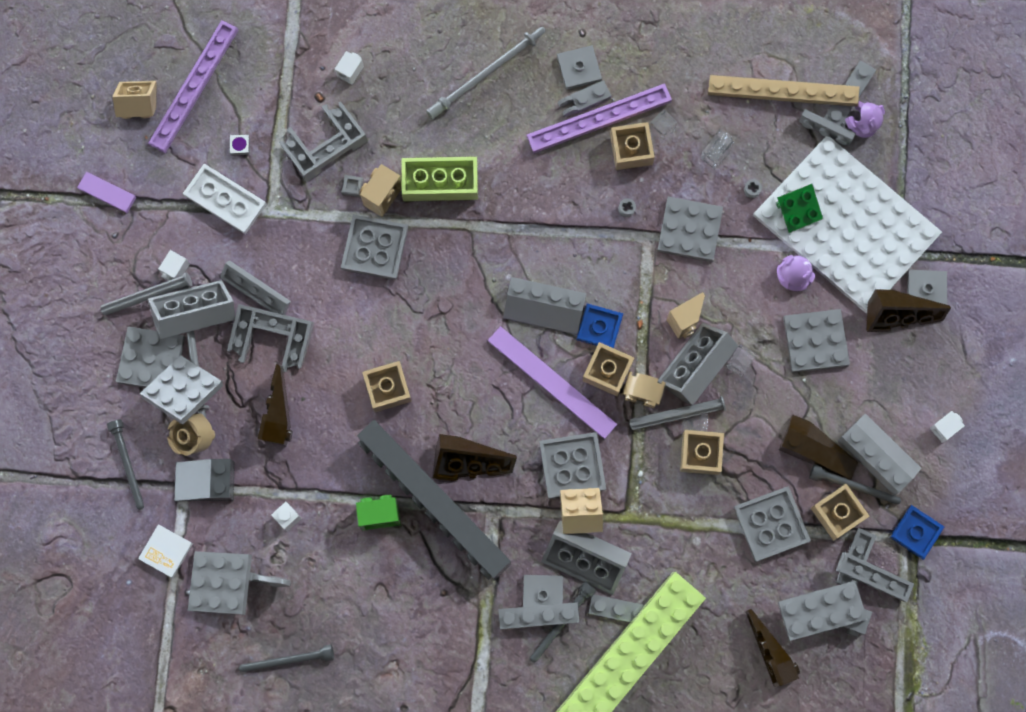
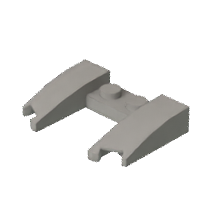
[279,102,368,182]
[227,304,314,372]

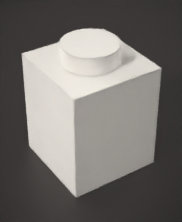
[335,51,364,84]
[158,250,190,281]
[930,411,965,443]
[271,502,302,532]

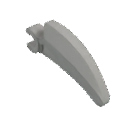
[249,572,291,587]

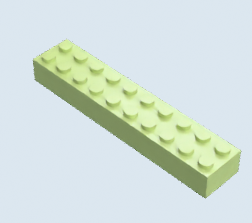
[556,572,706,712]

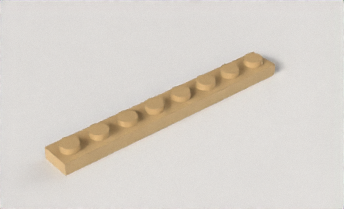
[708,75,859,107]

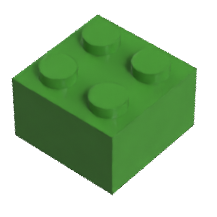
[356,495,401,531]

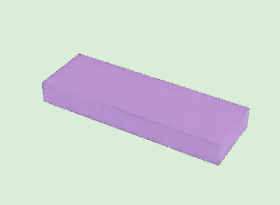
[77,172,136,213]

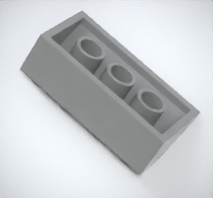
[503,277,586,335]
[148,280,235,339]
[658,323,738,405]
[838,414,921,495]
[541,521,632,595]

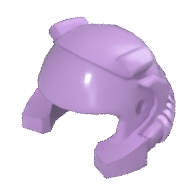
[845,101,885,138]
[777,255,815,291]

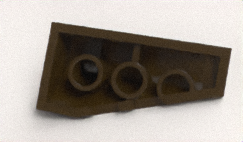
[866,289,951,332]
[258,364,293,445]
[778,415,858,480]
[432,434,517,481]
[745,609,800,687]

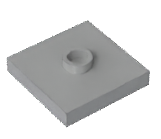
[557,45,602,90]
[907,270,947,305]
[523,575,563,607]

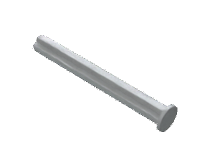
[100,272,192,315]
[630,396,726,430]

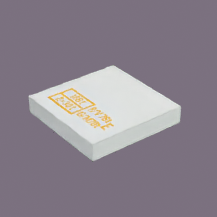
[138,524,193,578]

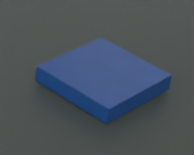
[576,303,624,348]
[889,505,945,560]

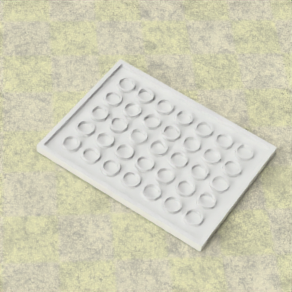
[753,136,942,314]

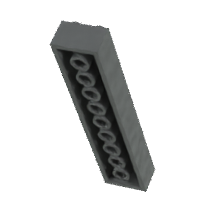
[357,420,511,581]

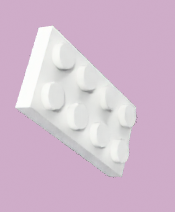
[183,164,267,234]

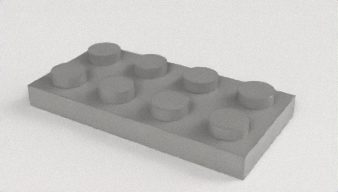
[778,581,867,641]

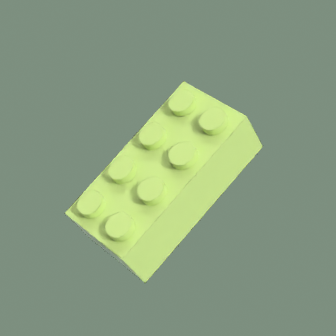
[402,157,478,201]

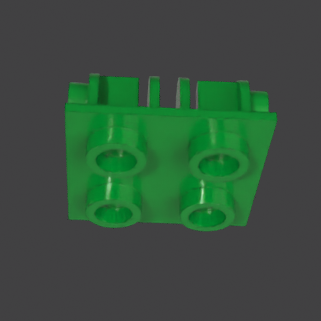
[776,184,823,233]

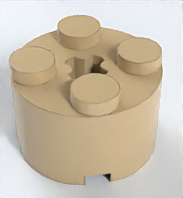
[622,372,666,408]
[167,413,215,456]

